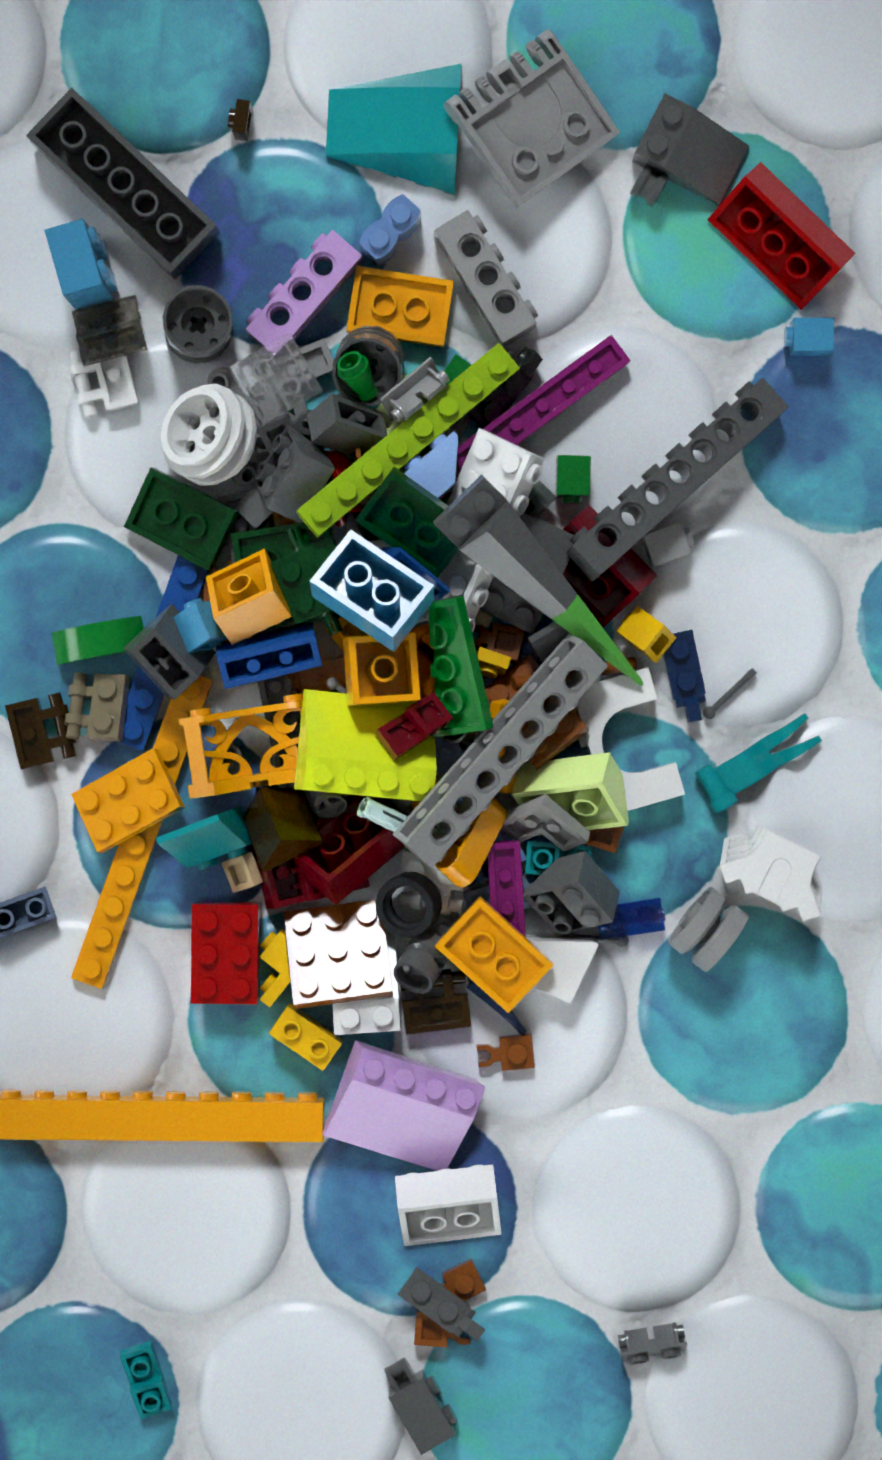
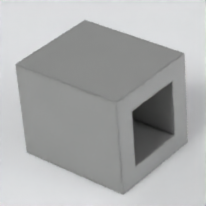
[641,522,694,568]

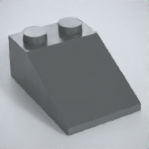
[632,93,749,205]
[480,512,574,635]

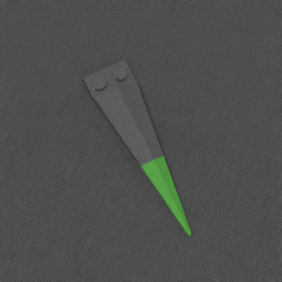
[433,474,643,685]

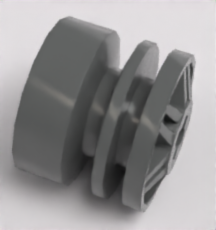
[162,285,233,364]
[332,325,405,407]

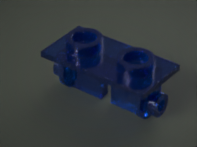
[598,898,665,940]

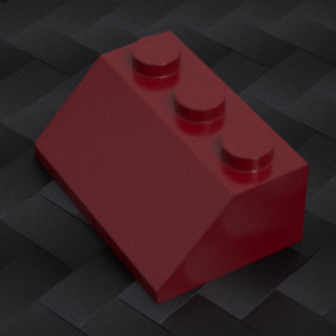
[563,505,658,628]
[293,795,405,905]

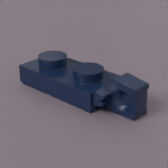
[663,629,706,723]

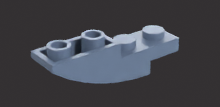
[0,886,56,938]

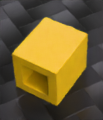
[617,606,676,663]

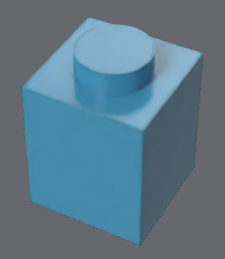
[784,318,834,356]
[173,598,227,653]

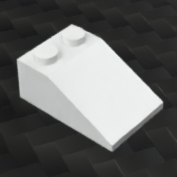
[332,929,401,1035]

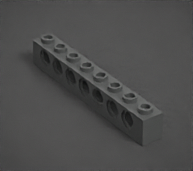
[566,378,789,582]

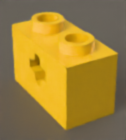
[268,1002,343,1071]

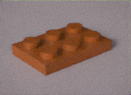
[485,654,589,771]

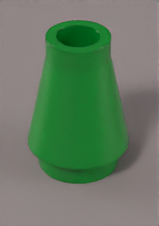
[337,351,378,401]

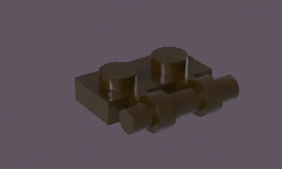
[5,692,76,770]
[400,969,472,1035]

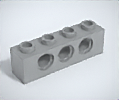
[434,210,538,346]

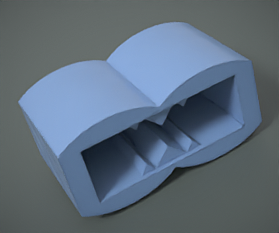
[359,194,421,267]

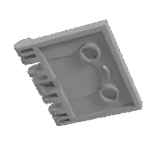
[444,29,620,209]

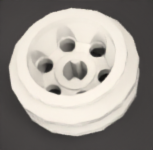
[160,384,257,486]

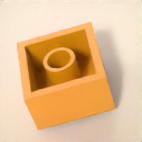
[343,632,420,706]

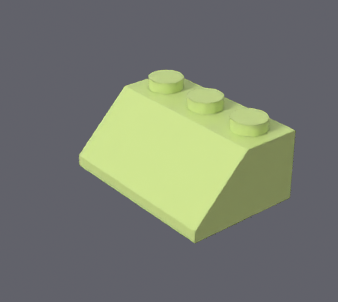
[512,752,629,836]

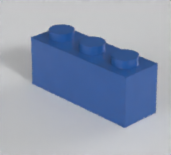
[216,623,323,689]

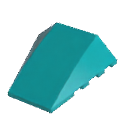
[326,63,462,196]

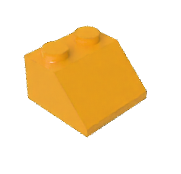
[206,549,291,645]

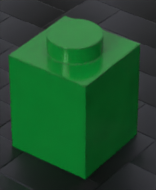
[555,455,591,504]

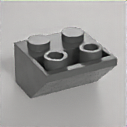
[255,425,335,524]
[123,604,216,700]
[523,851,620,936]

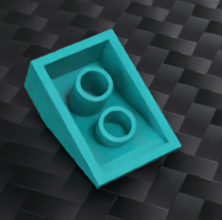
[156,806,252,871]

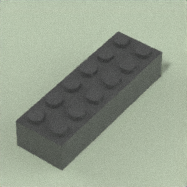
[26,87,220,280]

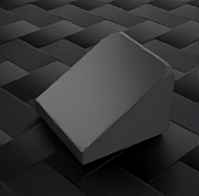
[234,485,276,530]

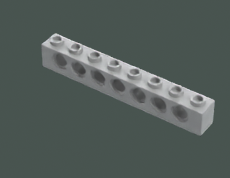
[392,633,608,868]

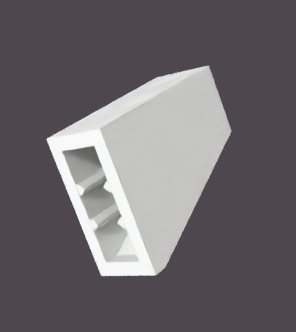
[526,937,599,1004]

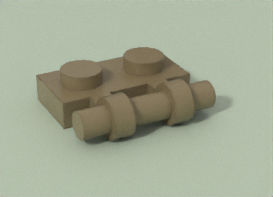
[64,673,130,742]

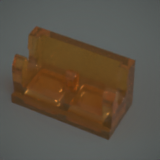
[286,655,346,695]

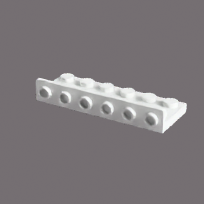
[438,428,545,632]

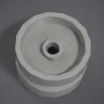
[667,887,749,972]

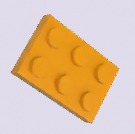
[346,266,454,348]
[71,748,185,853]
[435,896,554,1013]

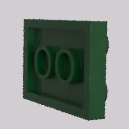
[124,467,239,571]
[355,467,459,578]

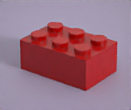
[190,901,261,1005]

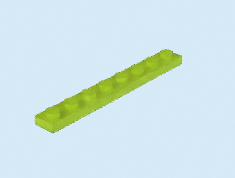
[296,343,520,538]

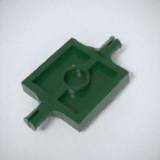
[270,526,343,636]

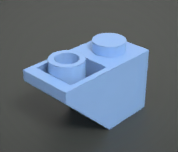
[403,431,458,499]

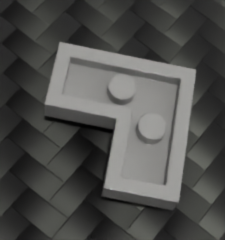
[501,794,590,852]

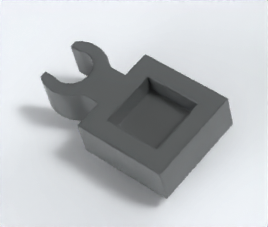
[257,410,312,454]

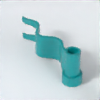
[695,713,822,814]

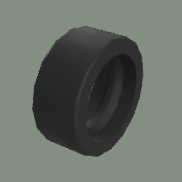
[375,872,442,938]

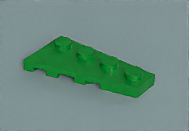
[429,596,494,738]

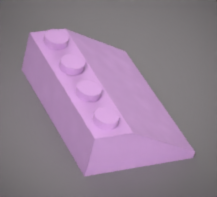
[322,1040,485,1171]

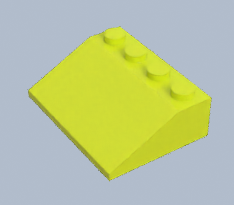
[294,689,437,802]

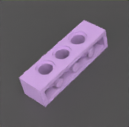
[246,229,363,358]

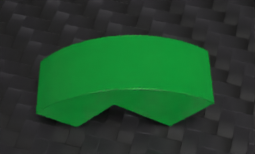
[51,616,144,665]

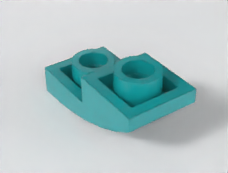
[525,841,592,875]
[120,1341,172,1419]

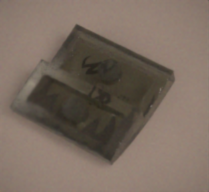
[72,295,148,366]

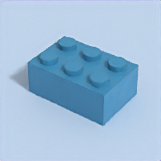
[44,219,118,312]
[310,530,434,652]

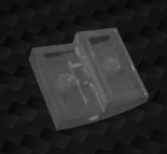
[228,333,323,426]

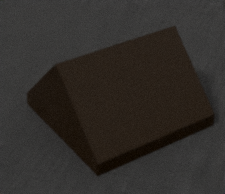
[243,788,324,872]

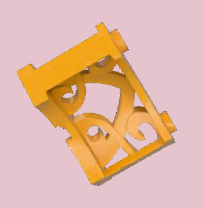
[179,693,303,799]

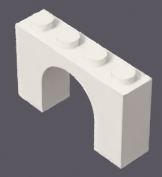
[574,667,685,811]

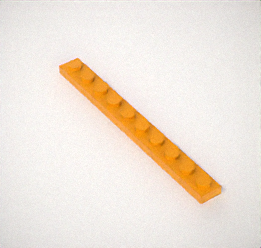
[71,675,213,989]

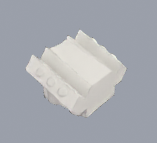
[720,826,822,922]

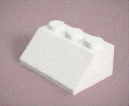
[395,1164,502,1246]

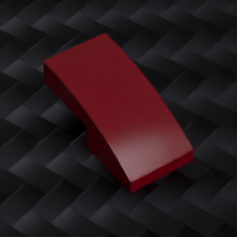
[375,691,453,761]

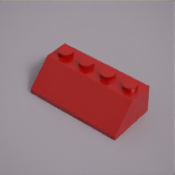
[707,162,856,310]

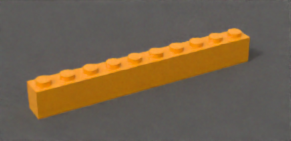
[0,1089,325,1142]

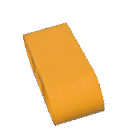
[435,798,507,887]

